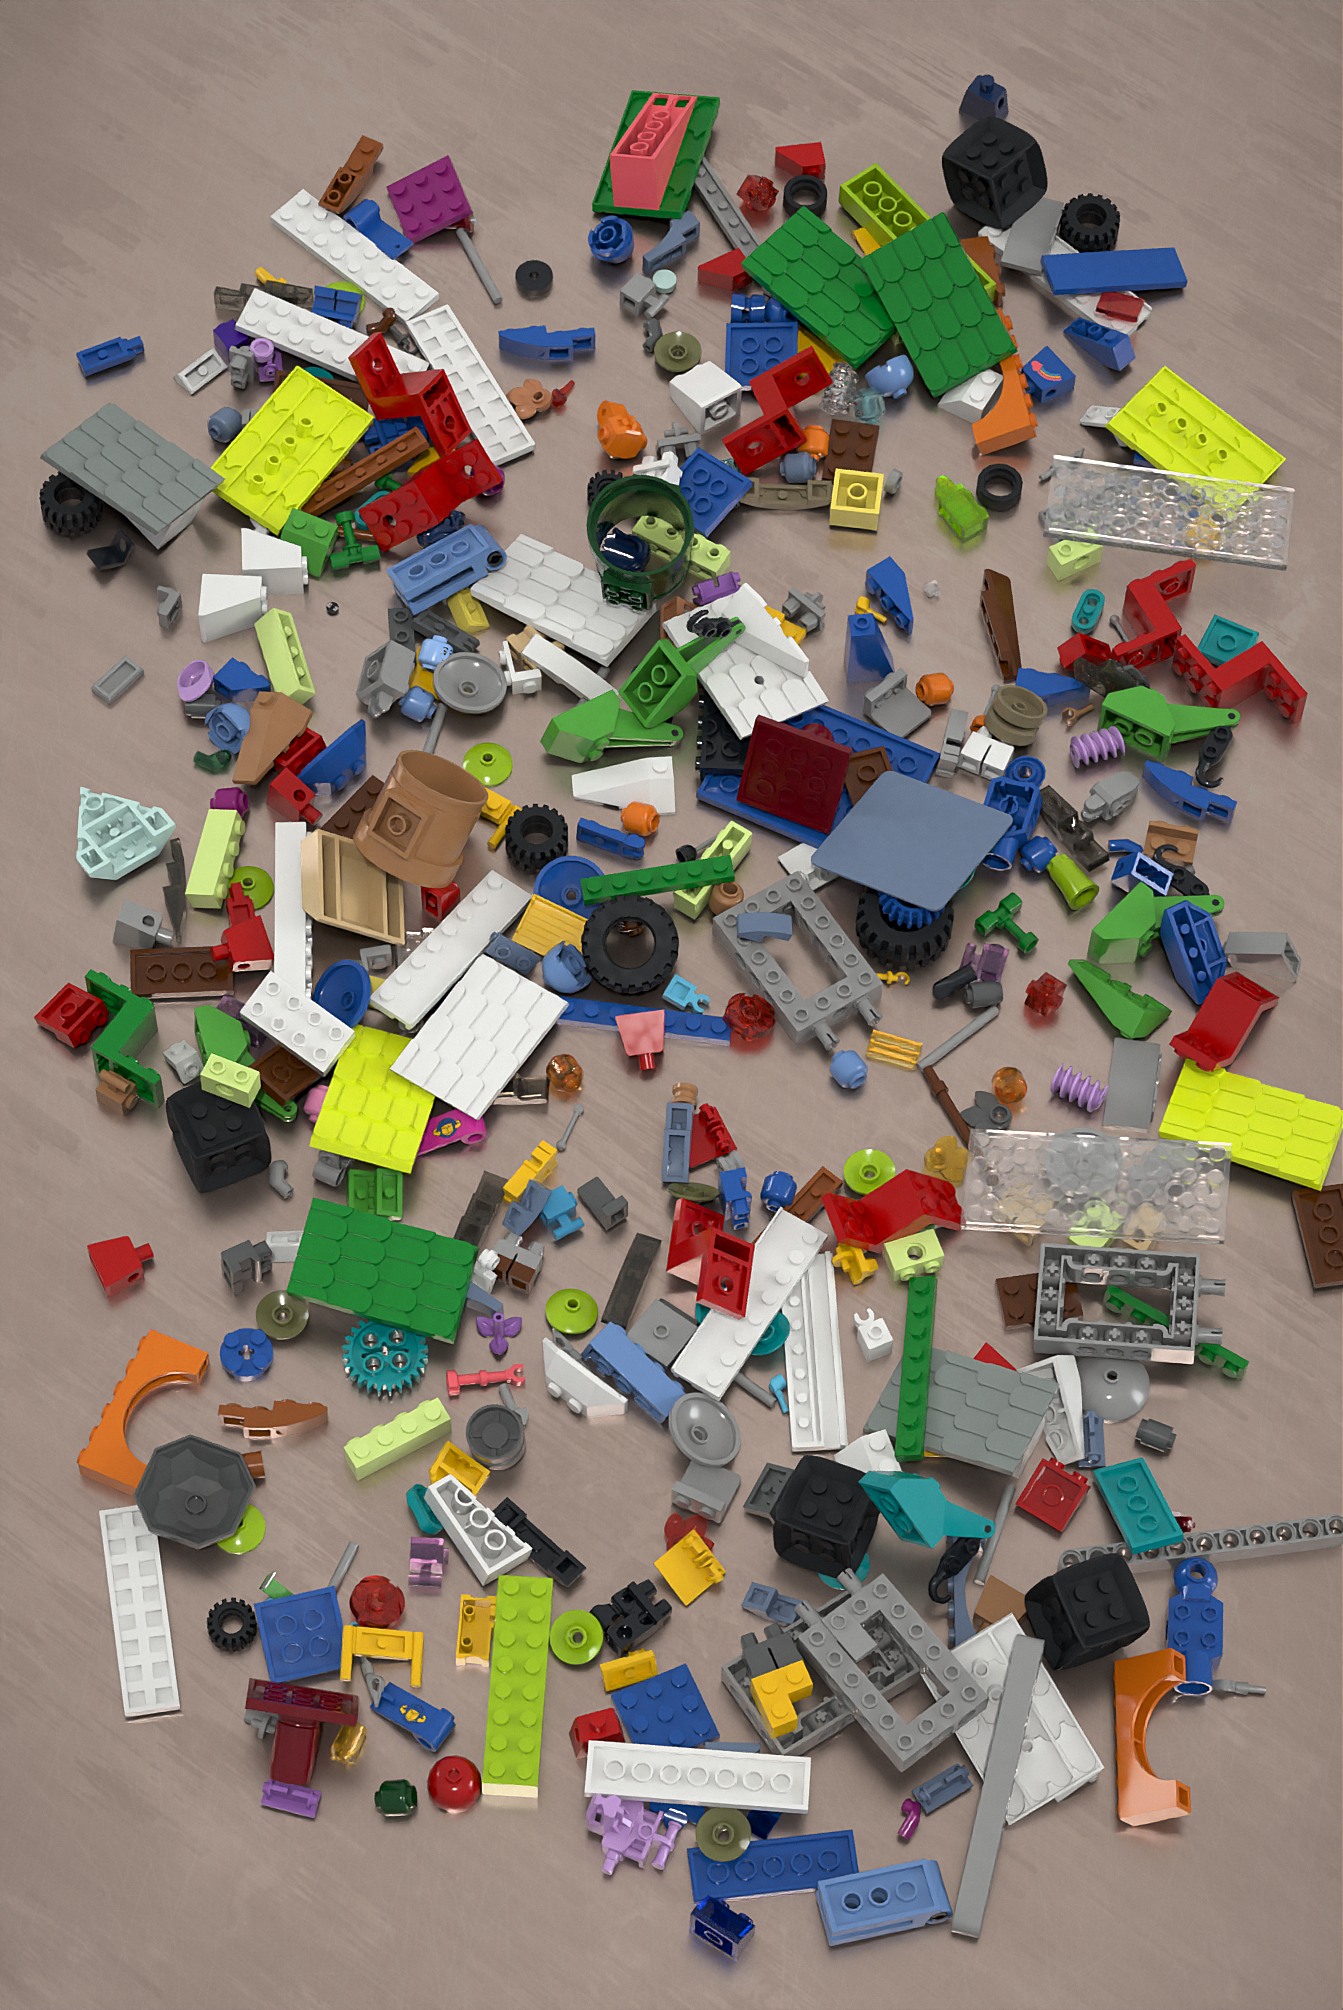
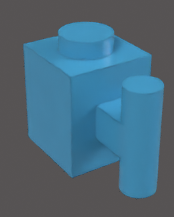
[539,1185,584,1240]

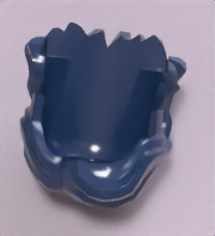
[416,510,466,549]
[601,528,651,572]

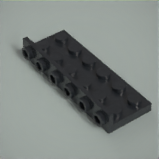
[695,681,758,781]

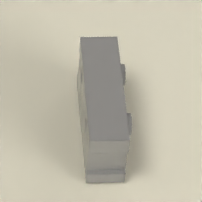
[935,708,969,779]

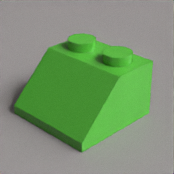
[280,508,339,578]

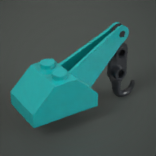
[859,1471,995,1605]

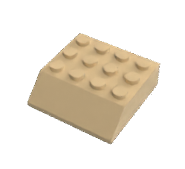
[301,829,405,946]

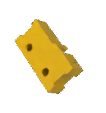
[503,1140,557,1206]
[456,1594,497,1667]

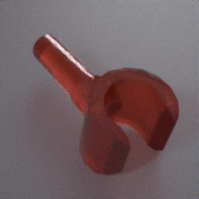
[551,380,575,408]

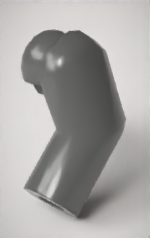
[643,318,663,352]

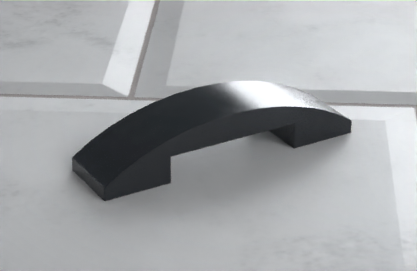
[492,1497,586,1588]

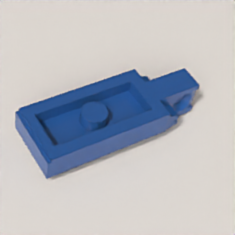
[76,336,145,376]

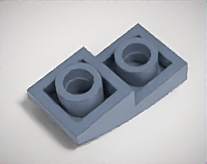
[736,912,792,942]

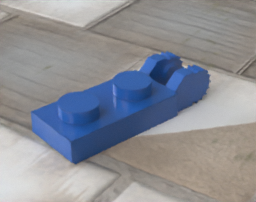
[576,818,646,861]

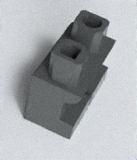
[221,1240,273,1295]
[740,1623,802,1682]

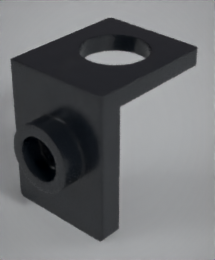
[86,528,135,570]

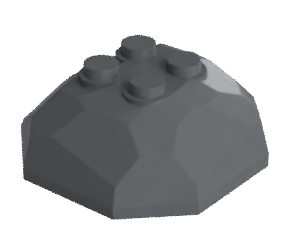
[134,1434,256,1550]

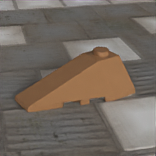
[232,691,313,785]

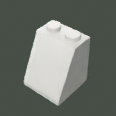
[669,361,742,435]
[241,528,308,596]
[198,574,268,642]

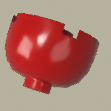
[427,1755,482,1813]

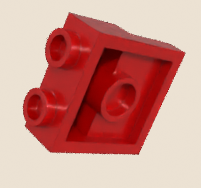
[273,728,327,776]
[34,982,109,1048]
[1015,1457,1091,1532]

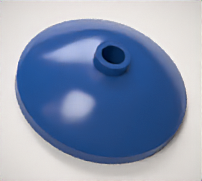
[533,856,604,919]
[312,960,371,1029]

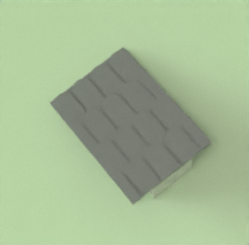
[40,403,225,549]
[863,1347,1059,1479]

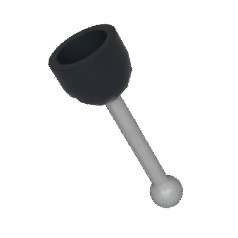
[675,828,725,863]

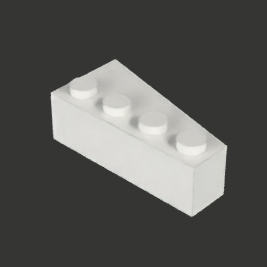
[424,1474,533,1586]

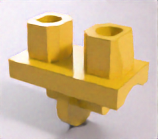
[831,1243,878,1285]

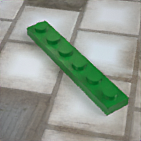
[580,855,735,906]
[1103,1285,1249,1380]

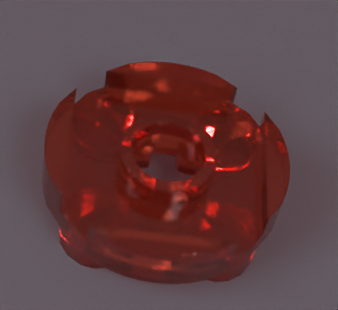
[723,993,775,1042]
[349,1575,405,1629]

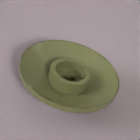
[654,331,702,372]
[667,1182,720,1205]
[256,1290,309,1340]
[695,1807,751,1862]

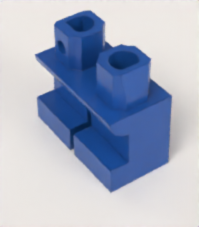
[311,285,363,329]
[362,417,414,463]
[718,1167,752,1230]

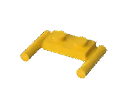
[480,787,522,849]
[340,1625,424,1688]

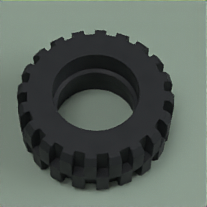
[856,886,954,970]
[581,894,679,994]

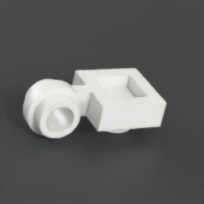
[471,1249,500,1294]

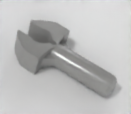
[498,1383,529,1429]

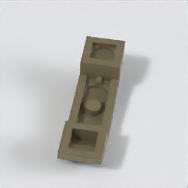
[739,477,832,510]

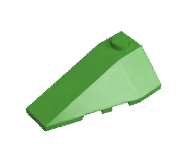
[1068,959,1172,1039]

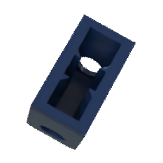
[959,74,1009,120]

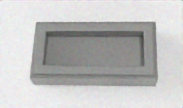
[91,655,144,705]
[821,1604,877,1664]

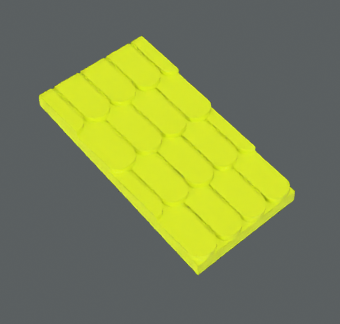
[210,365,374,536]
[1104,366,1286,520]
[309,1024,436,1174]
[1158,1059,1343,1191]

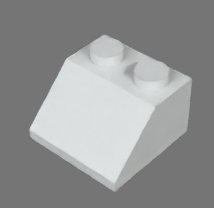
[938,369,1003,423]
[833,1429,902,1473]

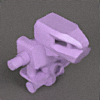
[586,1793,682,1875]

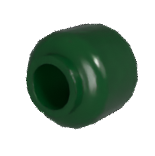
[374,1779,418,1817]

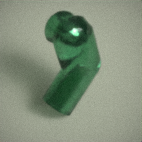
[193,749,232,771]

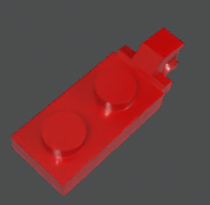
[226,882,256,927]

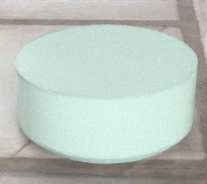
[653,269,676,294]

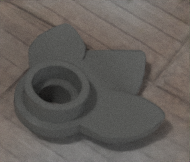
[960,1091,1012,1138]

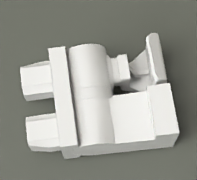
[632,451,683,517]

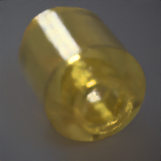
[330,1722,367,1764]

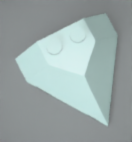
[76,787,176,880]

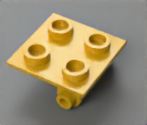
[653,1529,726,1606]

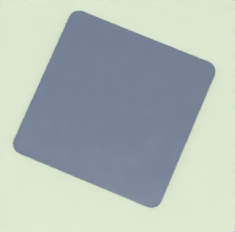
[811,771,1013,911]

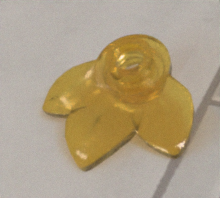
[924,1136,974,1182]

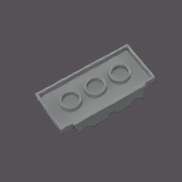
[1000,197,1064,276]
[1102,1037,1162,1133]

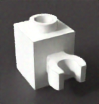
[854,1308,893,1362]

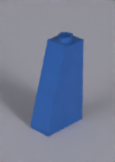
[843,613,895,684]

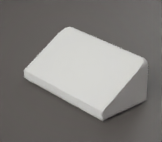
[173,348,228,394]
[266,1230,304,1262]

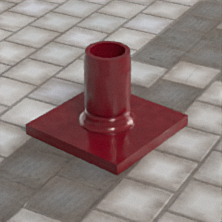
[736,714,853,834]
[245,1678,358,1785]

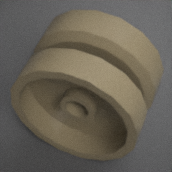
[984,685,1048,746]

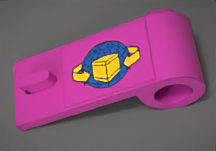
[416,1109,487,1157]

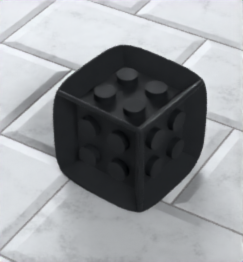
[942,116,1048,229]
[165,1081,272,1192]
[773,1455,880,1578]
[1024,1553,1150,1670]

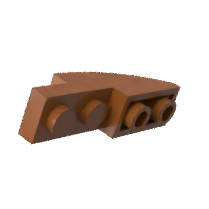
[318,135,384,214]
[218,1399,328,1439]

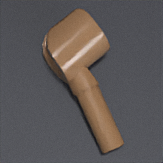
[1062,704,1094,726]

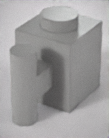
[620,272,669,319]

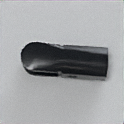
[933,963,978,999]

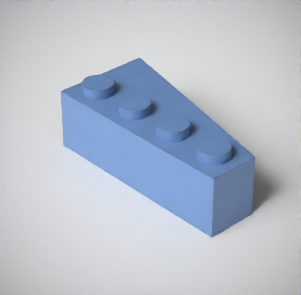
[581,1321,685,1424]

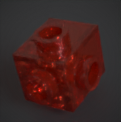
[736,175,779,212]
[1024,972,1067,1017]

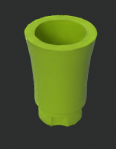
[1046,854,1099,910]

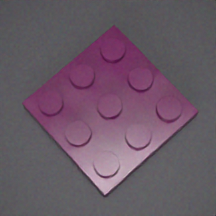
[386,155,473,244]

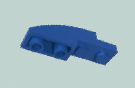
[498,325,596,361]
[1142,760,1237,822]

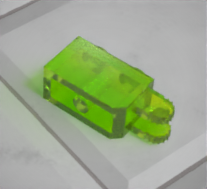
[935,475,989,543]

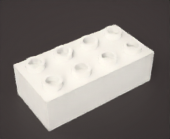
[240,971,356,1078]

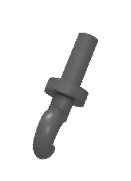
[389,325,418,355]

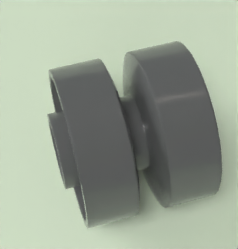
[466,1404,526,1470]

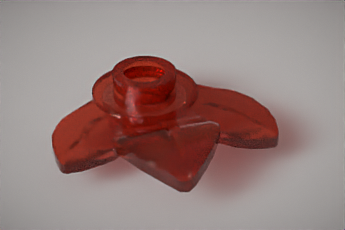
[664,1513,714,1551]

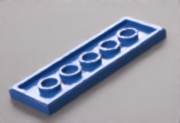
[1040,247,1188,296]
[687,1829,859,1905]

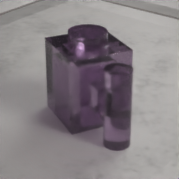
[959,943,1010,983]
[408,1537,449,1587]

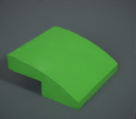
[346,1167,402,1221]

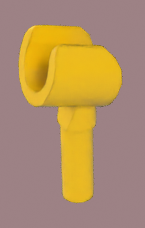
[855,596,887,623]

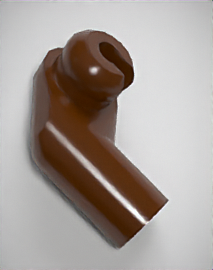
[366,307,397,336]

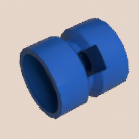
[731,293,765,323]

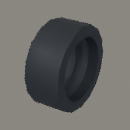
[783,175,828,217]
[976,463,1023,511]

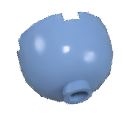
[865,355,913,399]
[205,703,250,754]
[542,941,591,993]

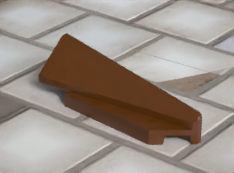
[979,569,1022,683]

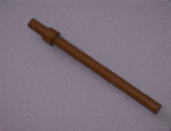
[923,1065,1006,1197]

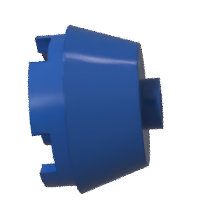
[588,216,635,264]

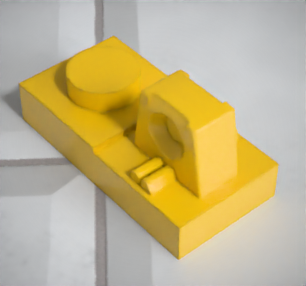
[599,1648,658,1692]

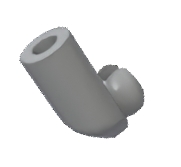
[269,1160,294,1198]

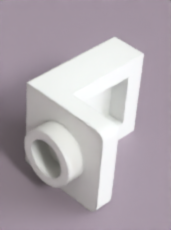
[162,1040,204,1084]

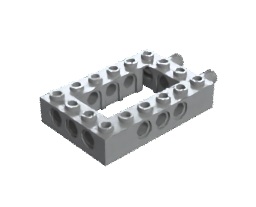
[712,871,883,1050]
[1033,1243,1226,1364]
[794,1568,989,1773]
[721,1590,920,1757]

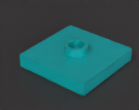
[1197,614,1259,666]

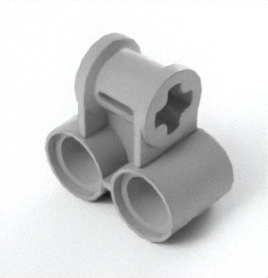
[312,1150,354,1188]

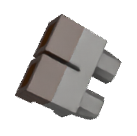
[492,1231,544,1294]

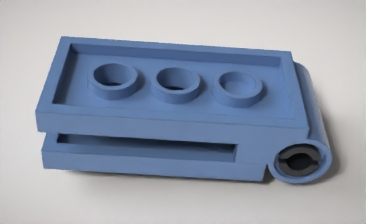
[386,523,507,615]
[816,1859,953,1946]

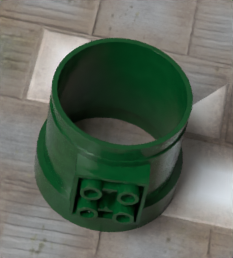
[587,474,694,611]

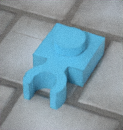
[661,974,711,1014]

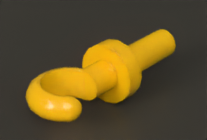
[876,971,910,985]

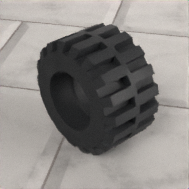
[1059,193,1120,253]
[39,471,103,536]
[505,804,568,873]

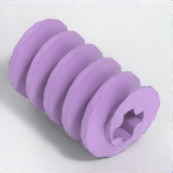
[1070,726,1125,768]
[1050,1063,1109,1113]

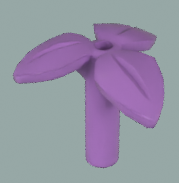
[476,1312,522,1355]

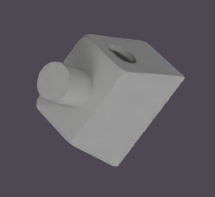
[113,899,175,949]

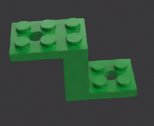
[85,969,165,1109]

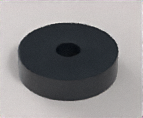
[515,260,553,296]

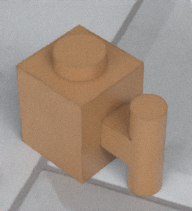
[95,1069,138,1116]

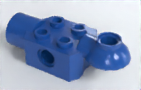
[981,756,1046,871]
[1165,1557,1223,1695]

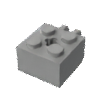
[356,640,415,718]

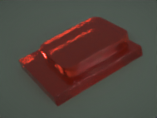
[1095,292,1145,323]

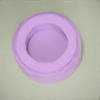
[250,338,274,363]

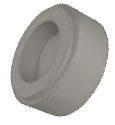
[884,469,903,494]

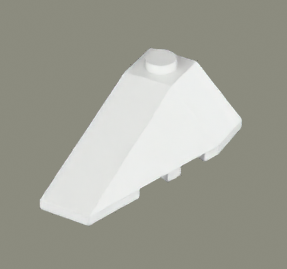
[721,583,809,678]
[572,756,675,816]
[1017,1355,1085,1465]

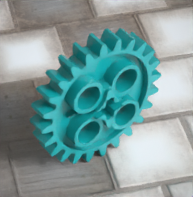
[342,1319,428,1396]

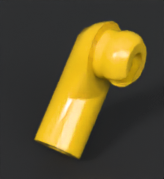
[255,267,288,293]

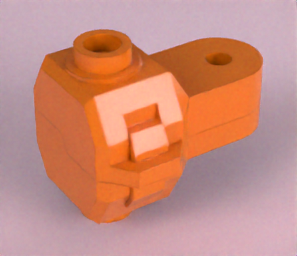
[597,401,647,459]

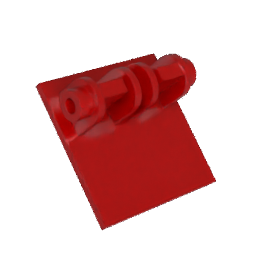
[690,1103,737,1169]

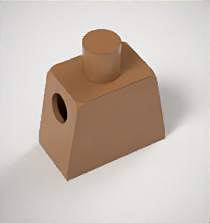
[972,1575,1028,1634]

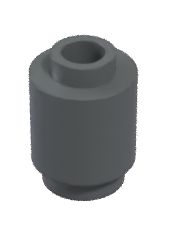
[185,694,222,719]
[964,980,1003,1008]
[1135,1418,1177,1452]

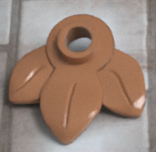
[506,379,552,420]

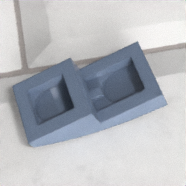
[502,1179,552,1235]
[741,1582,804,1627]

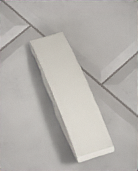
[521,634,619,701]

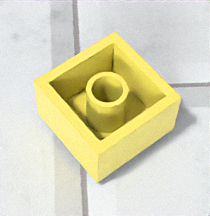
[829,469,884,530]

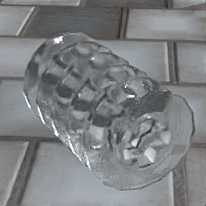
[820,362,859,415]

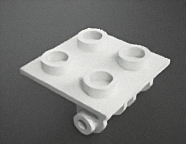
[778,843,839,891]

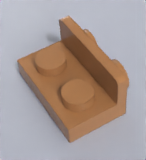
[1143,821,1199,866]

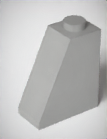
[1223,932,1301,982]

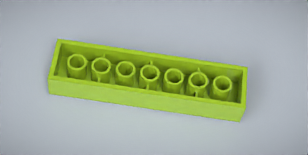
[838,163,996,302]
[482,1575,553,1798]

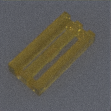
[866,1030,922,1069]

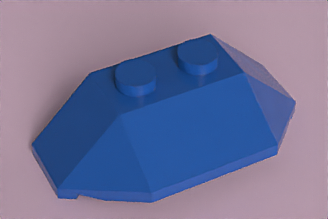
[296,719,366,796]
[1160,900,1227,1005]

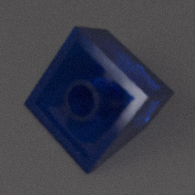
[689,1895,755,1961]

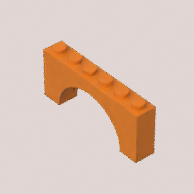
[971,308,1038,455]
[77,1329,210,1497]
[1113,1648,1191,1826]

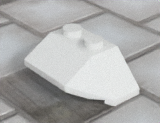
[542,1337,628,1417]

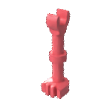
[446,1363,525,1396]

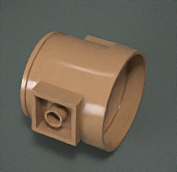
[353,750,488,888]

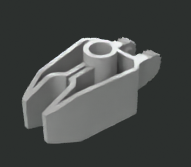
[1081,771,1141,822]

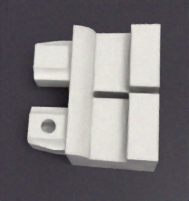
[958,726,1014,780]

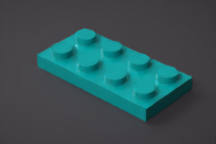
[1093,1457,1184,1555]

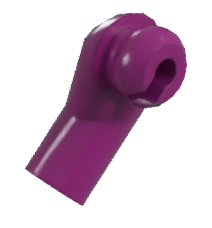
[898,1798,921,1840]

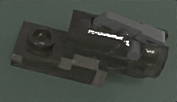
[1073,657,1151,698]

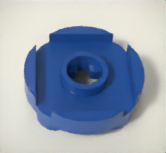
[220,1328,274,1381]

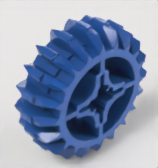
[878,891,945,929]

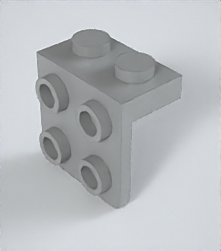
[863,668,931,738]
[671,1460,741,1524]

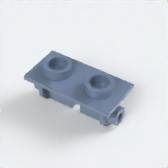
[485,932,542,975]
[1078,1410,1106,1467]
[912,1763,973,1814]

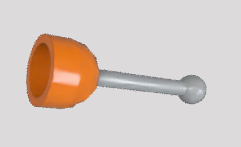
[970,684,1000,733]

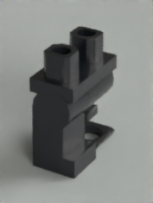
[589,1579,672,1658]

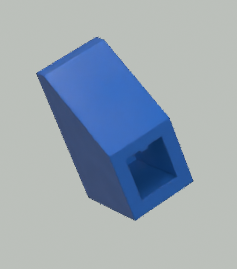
[213,657,271,703]

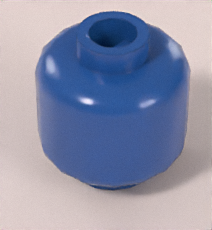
[764,297,798,323]
[1019,836,1058,873]
[760,1171,797,1212]

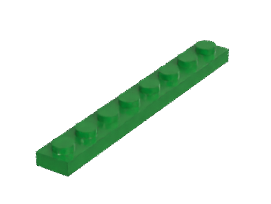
[894,1276,938,1462]

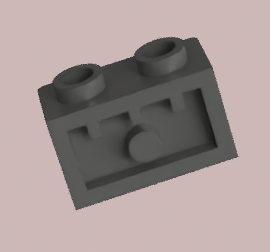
[743,1463,794,1525]

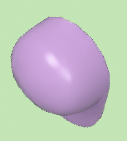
[177,659,215,702]

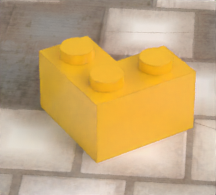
[750,1660,813,1740]

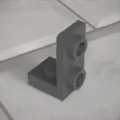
[577,1177,628,1230]

